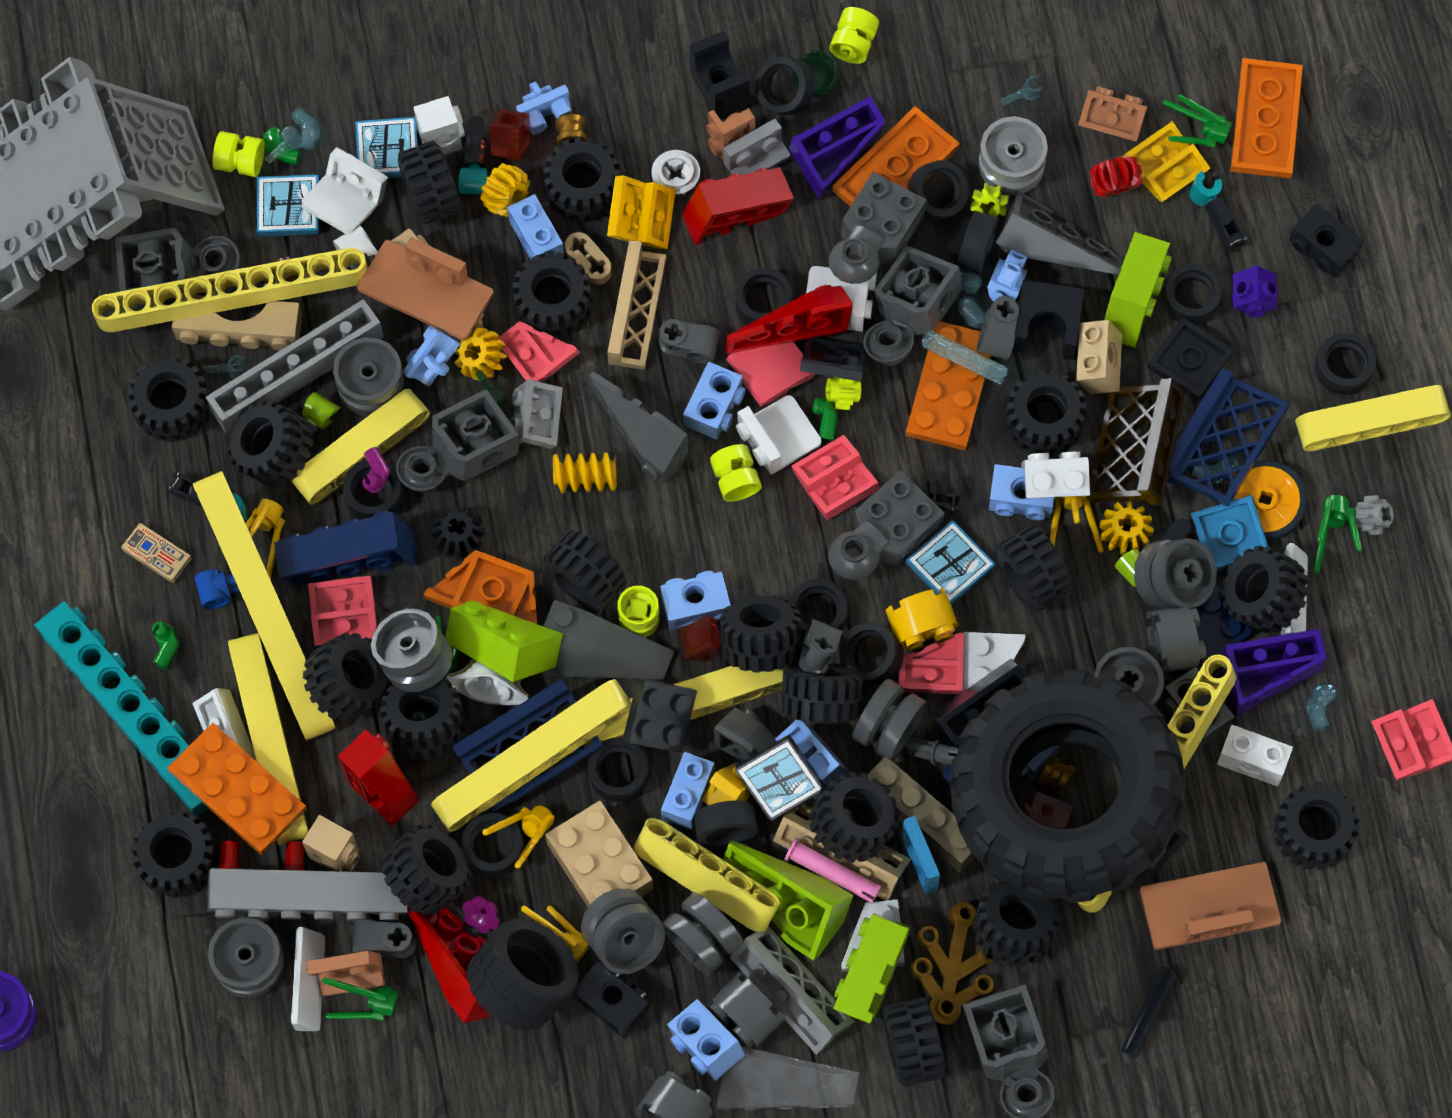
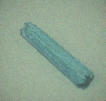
[922,330,1008,384]

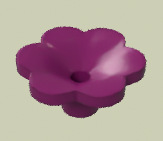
[463,896,500,934]

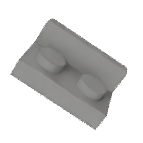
[723,119,790,175]
[510,379,563,449]

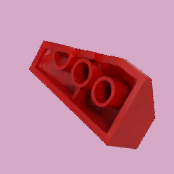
[725,285,853,354]
[407,905,518,1023]

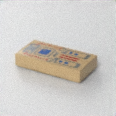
[121,523,192,583]

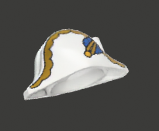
[446,659,528,705]

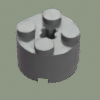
[1146,605,1206,674]
[710,971,786,1049]
[635,1071,713,1118]

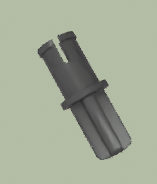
[906,737,959,765]

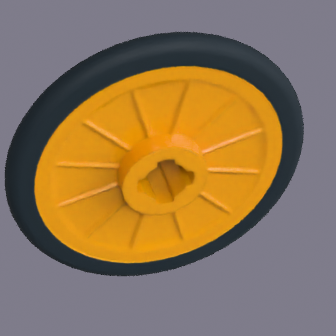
[1225,460,1307,540]

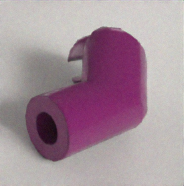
[362,447,390,493]

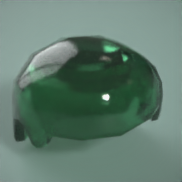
[792,50,839,98]

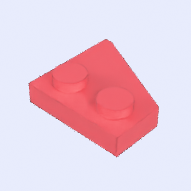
[498,321,580,382]
[898,632,964,695]

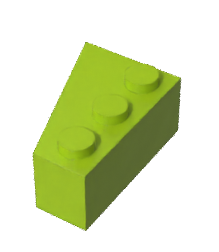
[1104,232,1172,347]
[446,601,563,682]
[833,913,911,1024]

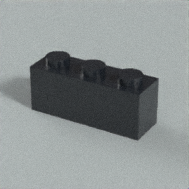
[933,658,1025,746]

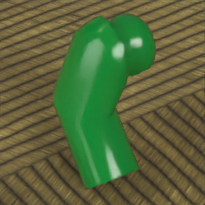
[263,127,301,165]
[812,397,838,440]
[152,621,179,670]

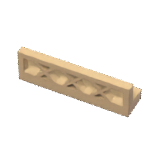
[607,240,667,370]
[773,802,911,901]

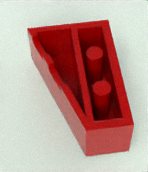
[682,167,794,246]
[338,729,420,827]

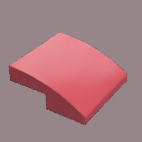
[726,342,815,407]
[791,435,880,521]
[308,575,377,646]
[1371,699,1452,780]

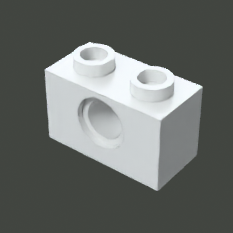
[414,96,465,154]
[1217,725,1293,787]

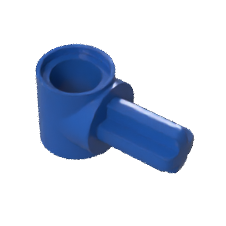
[194,569,240,610]

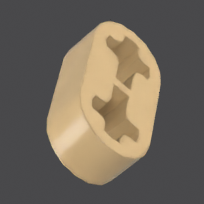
[565,232,612,285]

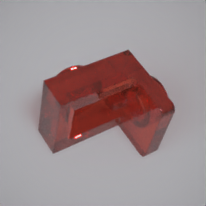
[679,616,721,662]

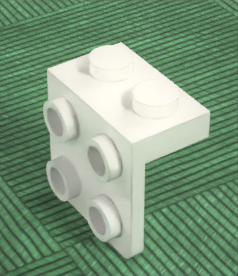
[301,147,388,234]
[806,266,877,332]
[736,395,821,475]
[1021,452,1090,498]

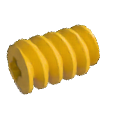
[553,452,617,493]

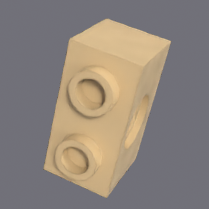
[1076,320,1122,394]
[302,815,360,872]

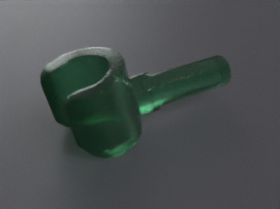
[475,370,507,406]

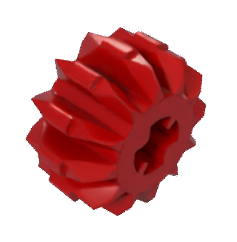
[1089,155,1143,197]

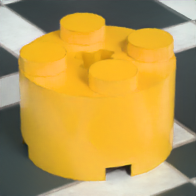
[885,588,958,653]

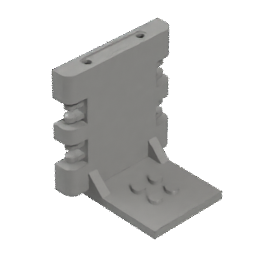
[0,57,225,311]

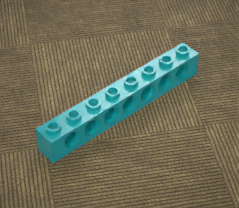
[34,601,208,817]

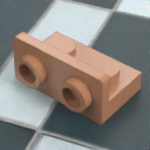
[1078,86,1148,142]
[706,108,755,161]
[306,951,385,996]

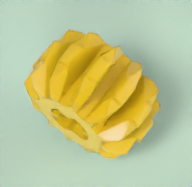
[480,163,531,217]
[454,327,507,381]
[1099,501,1154,556]

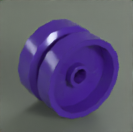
[0,971,37,1051]

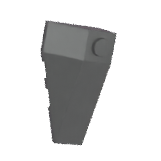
[996,191,1123,275]
[589,372,689,484]
[544,600,675,681]
[714,707,822,806]

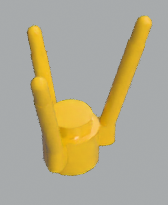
[1049,496,1104,553]
[245,499,286,579]
[482,805,554,869]
[521,906,589,964]

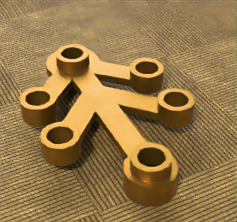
[910,901,995,1025]

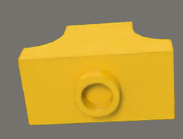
[702,761,752,805]

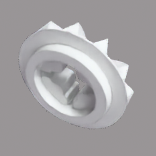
[652,150,700,196]

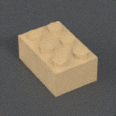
[545,801,654,907]

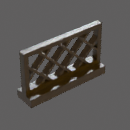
[1087,378,1186,505]

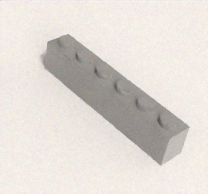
[206,299,384,434]
[208,869,407,922]

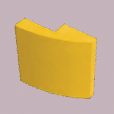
[1122,121,1210,203]
[607,175,676,249]

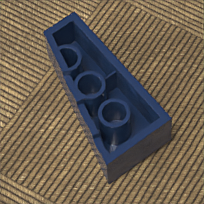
[274,511,419,587]

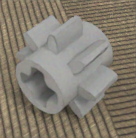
[1355,495,1394,535]

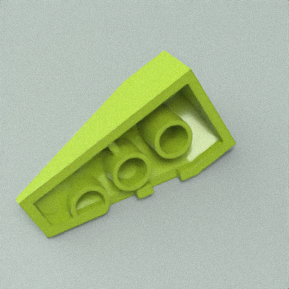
[723,840,853,961]

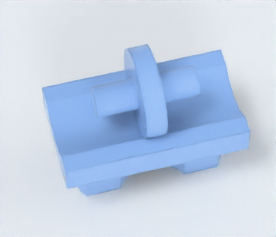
[516,82,572,135]
[987,250,1027,301]
[403,326,461,387]

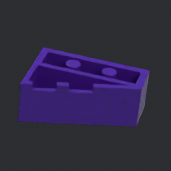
[788,96,886,200]
[1222,629,1327,717]

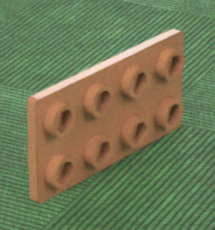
[357,237,494,341]
[1140,862,1281,950]

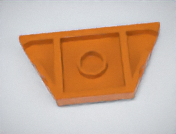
[424,550,537,624]

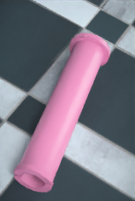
[784,837,882,904]

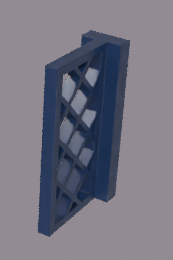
[1167,368,1290,507]
[452,679,604,813]

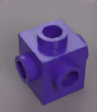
[1232,265,1278,318]

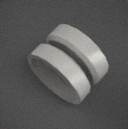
[978,116,1048,195]

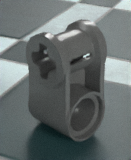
[977,296,1019,360]
[659,319,720,364]
[799,619,842,676]
[352,920,417,959]

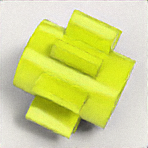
[970,183,1009,217]
[825,377,861,410]

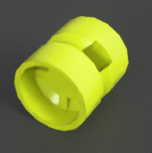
[829,7,879,64]
[212,131,265,178]
[710,444,762,502]
[617,586,660,638]

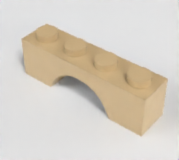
[172,295,303,351]

